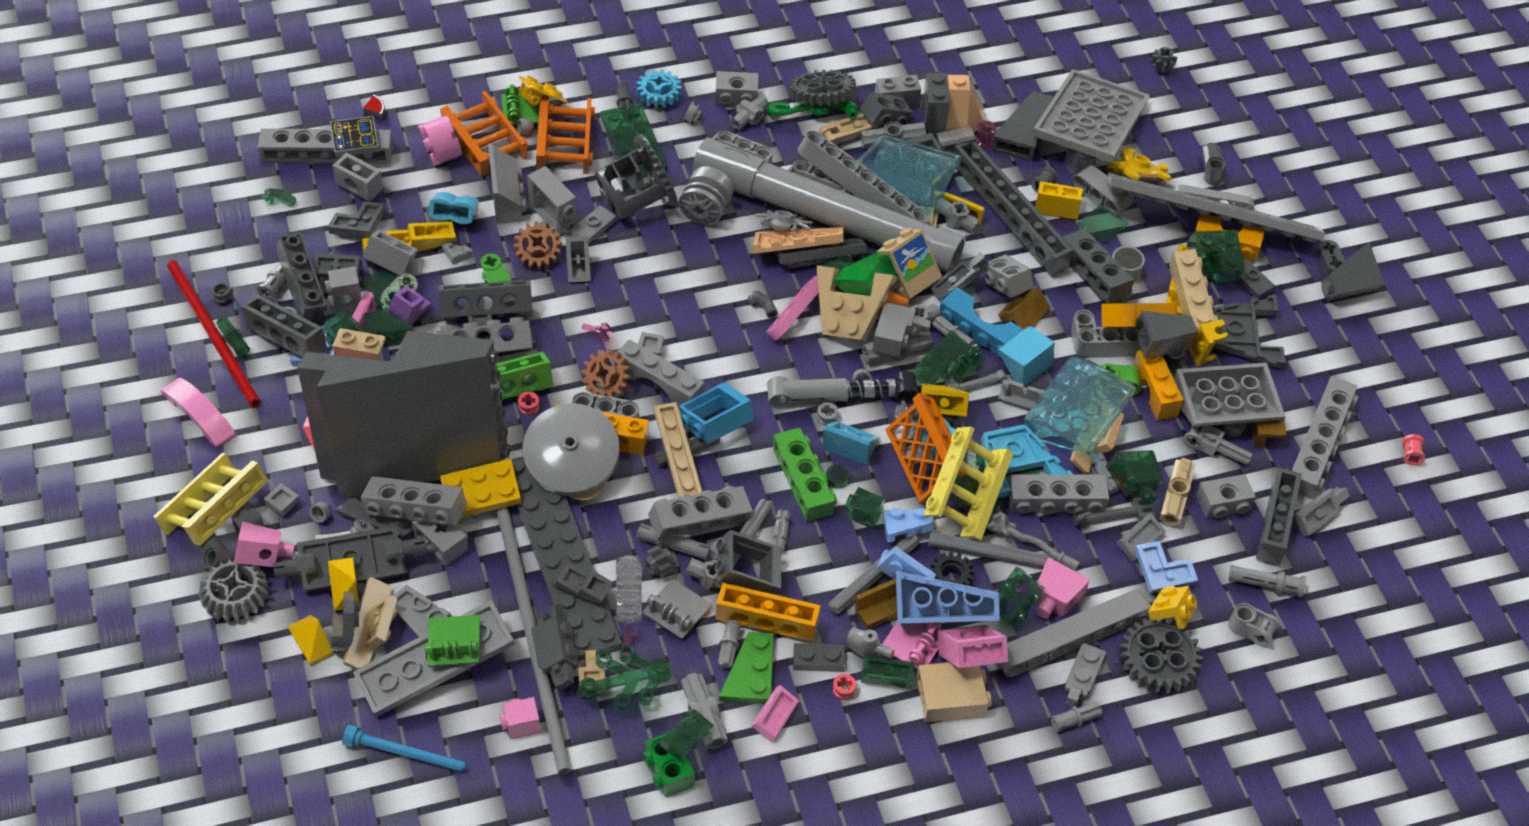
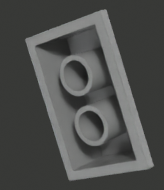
[488,145,526,223]

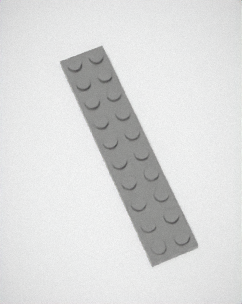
[1106,173,1325,243]

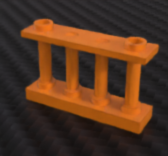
[440,91,528,177]
[536,95,595,174]

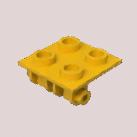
[518,76,568,105]

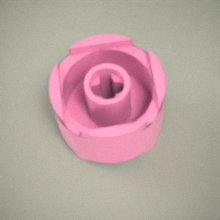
[418,116,462,166]

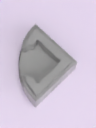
[442,243,472,264]

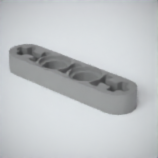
[1172,185,1255,210]

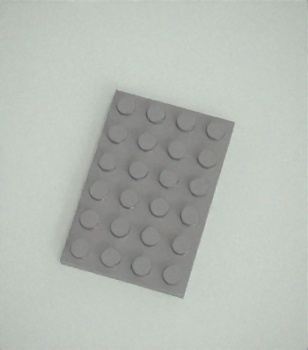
[1032,69,1150,163]

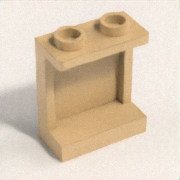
[333,328,385,361]

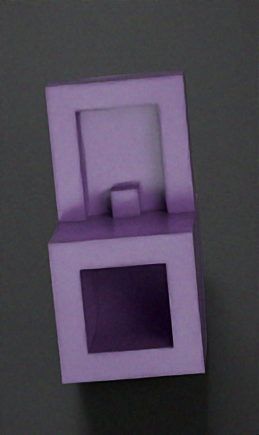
[388,286,431,328]

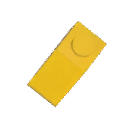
[921,384,969,416]

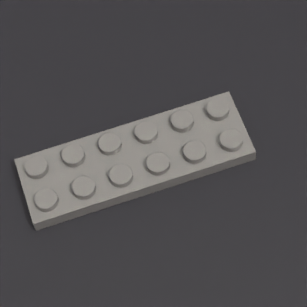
[353,600,515,717]

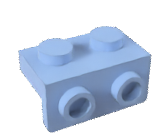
[877,547,935,579]

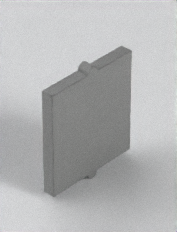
[937,126,975,147]

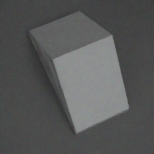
[566,236,591,282]

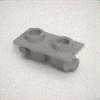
[998,378,1049,413]

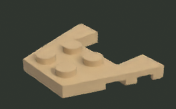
[817,266,897,341]

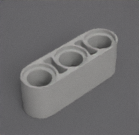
[1073,165,1133,217]
[572,392,639,418]

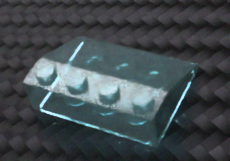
[857,134,961,207]
[1024,355,1136,455]

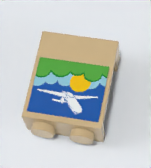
[877,228,942,299]

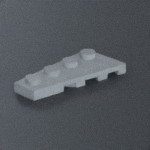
[392,585,452,638]

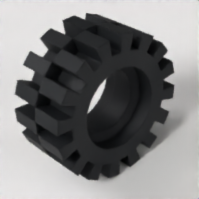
[930,552,975,587]

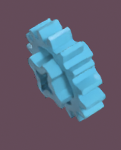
[637,69,682,108]

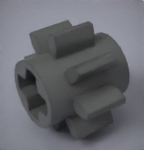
[1150,47,1178,73]
[644,546,674,578]

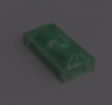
[861,655,915,689]
[660,709,714,761]

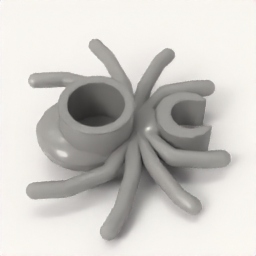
[755,210,813,232]

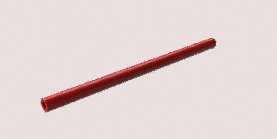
[167,260,261,407]

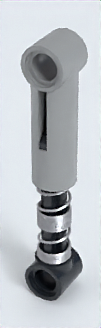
[767,371,918,409]

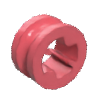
[518,392,539,415]
[833,674,856,700]

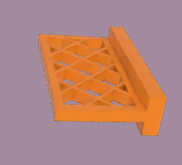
[885,393,966,504]

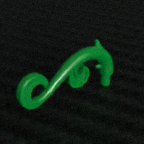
[767,100,858,119]

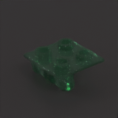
[921,330,986,386]

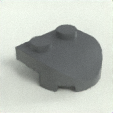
[332,592,359,651]

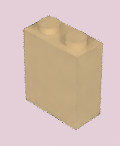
[916,662,991,723]

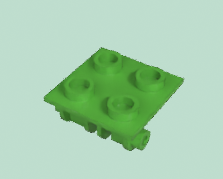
[501,84,540,125]
[425,615,480,666]

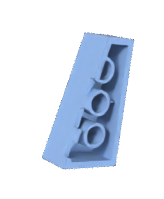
[896,571,1000,624]

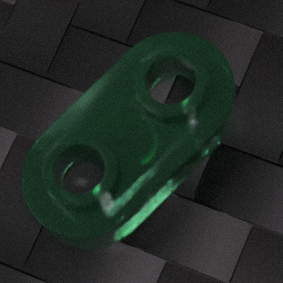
[380,273,418,312]

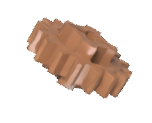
[513,221,562,270]
[581,349,632,398]

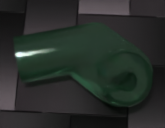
[262,188,296,207]

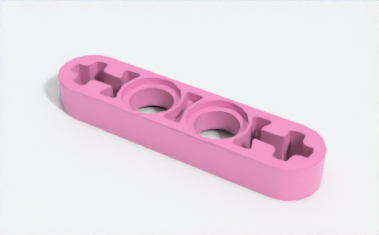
[766,276,819,341]

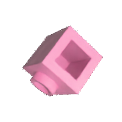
[500,697,540,739]

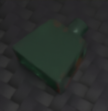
[1106,450,1163,505]

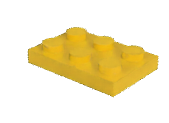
[440,459,522,518]

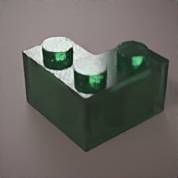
[1187,230,1245,282]

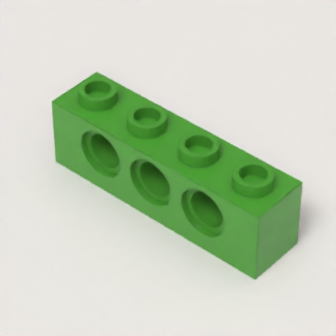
[497,352,554,400]
[773,427,837,522]

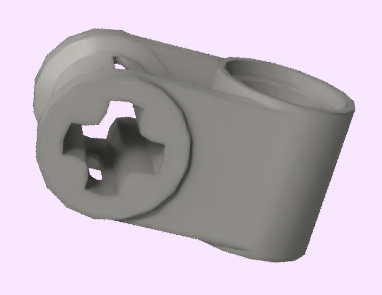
[1228,603,1280,647]

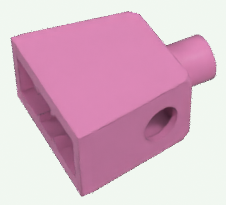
[234,522,294,567]
[1033,557,1090,618]

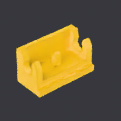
[1035,181,1083,220]
[1188,319,1228,367]

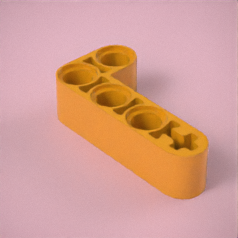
[1101,303,1177,327]

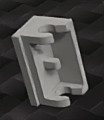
[362,229,418,277]

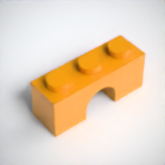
[1191,213,1265,262]
[1133,350,1184,421]

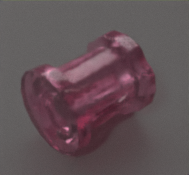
[975,121,996,149]

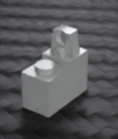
[873,302,931,356]

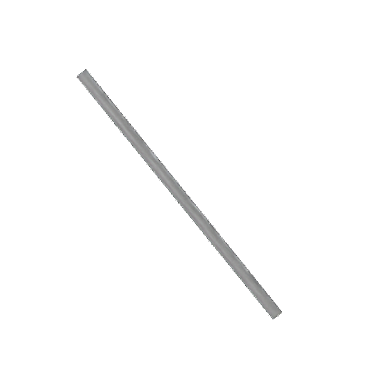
[496,507,571,775]

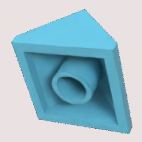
[997,326,1055,387]
[823,421,880,465]

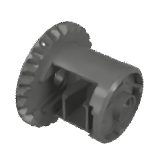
[595,134,678,220]

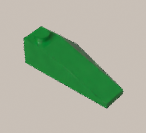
[833,253,897,296]

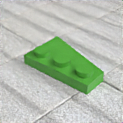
[719,632,774,704]

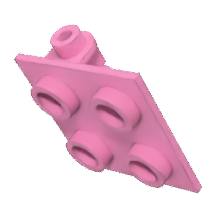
[883,621,942,669]

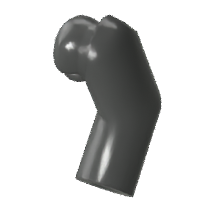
[748,291,778,318]

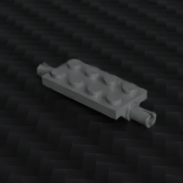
[273,526,426,593]

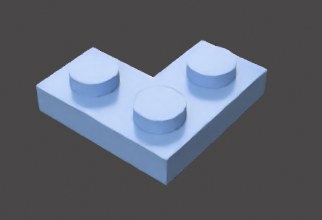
[1135,541,1198,594]

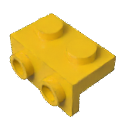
[1148,586,1197,630]

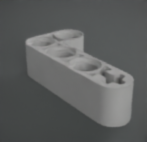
[1071,310,1141,357]

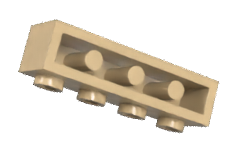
[1169,249,1218,328]

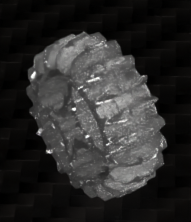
[616,555,642,623]

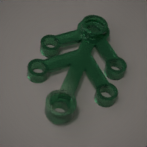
[577,645,672,712]

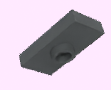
[1228,258,1275,299]

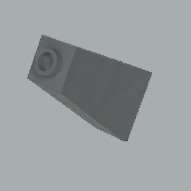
[991,91,1053,162]

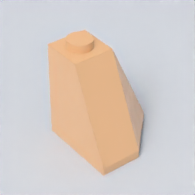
[946,75,986,132]

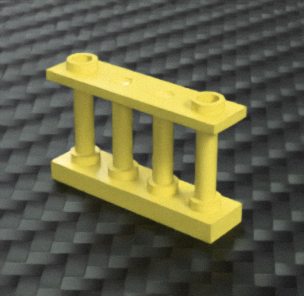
[924,427,1014,540]
[153,453,269,546]

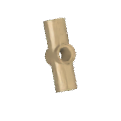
[1159,458,1196,527]

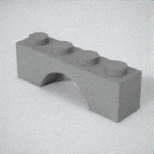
[615,339,704,406]

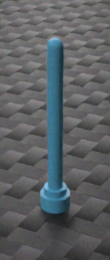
[342,725,466,772]

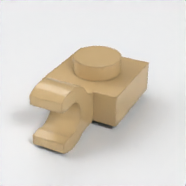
[579,650,606,695]

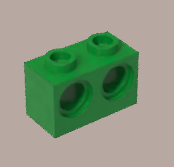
[642,731,695,797]

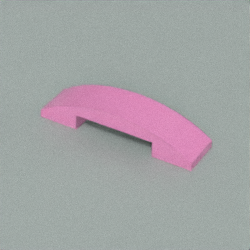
[160,378,236,448]

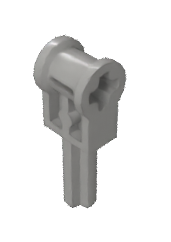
[1183,424,1253,465]

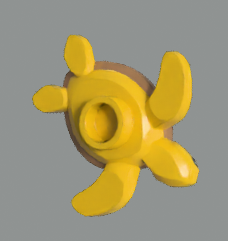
[1107,148,1171,183]

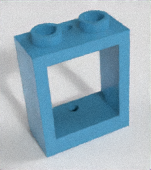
[678,382,754,444]

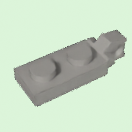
[1294,487,1350,536]
[1064,643,1106,707]

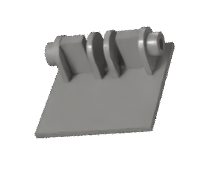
[642,579,712,639]

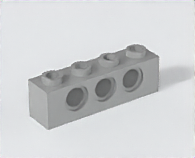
[436,317,532,353]
[1008,474,1109,513]
[361,476,467,526]
[648,486,753,540]

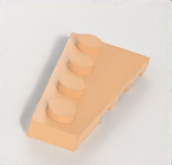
[753,227,844,254]

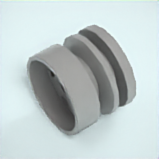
[678,167,734,225]

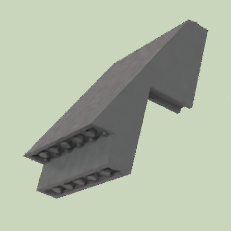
[297,331,511,499]

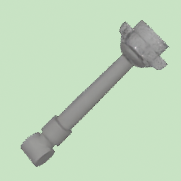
[944,370,1007,390]

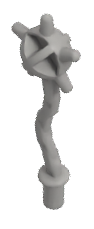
[986,512,1080,570]

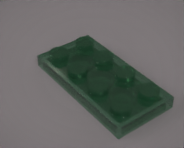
[600,102,668,178]

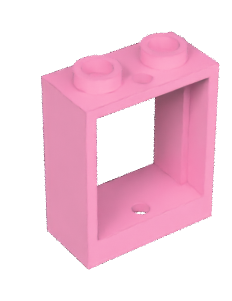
[938,625,1008,668]

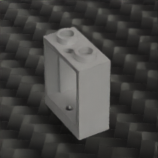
[527,166,577,236]

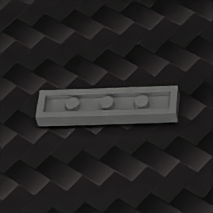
[775,238,867,266]

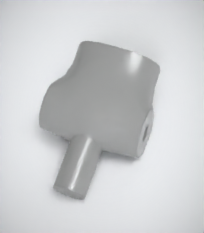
[847,627,895,660]

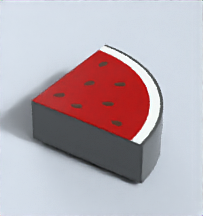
[363,94,385,119]

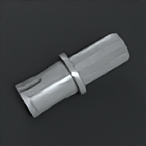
[932,316,974,352]
[718,620,742,669]
[1051,702,1102,732]

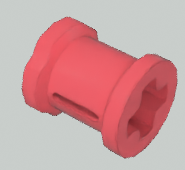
[1402,434,1425,466]

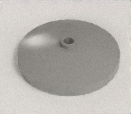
[523,403,620,496]

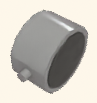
[1112,246,1145,282]

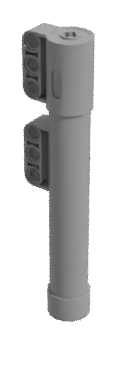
[692,131,966,274]

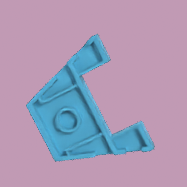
[981,424,1073,498]

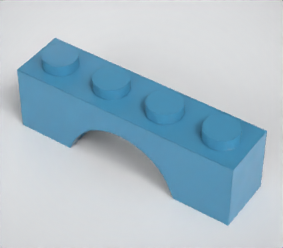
[939,287,1023,358]

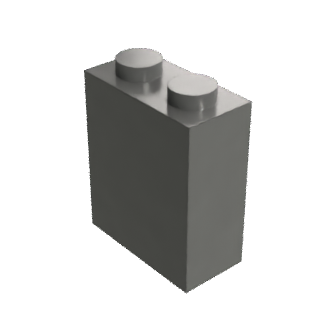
[922,73,950,139]

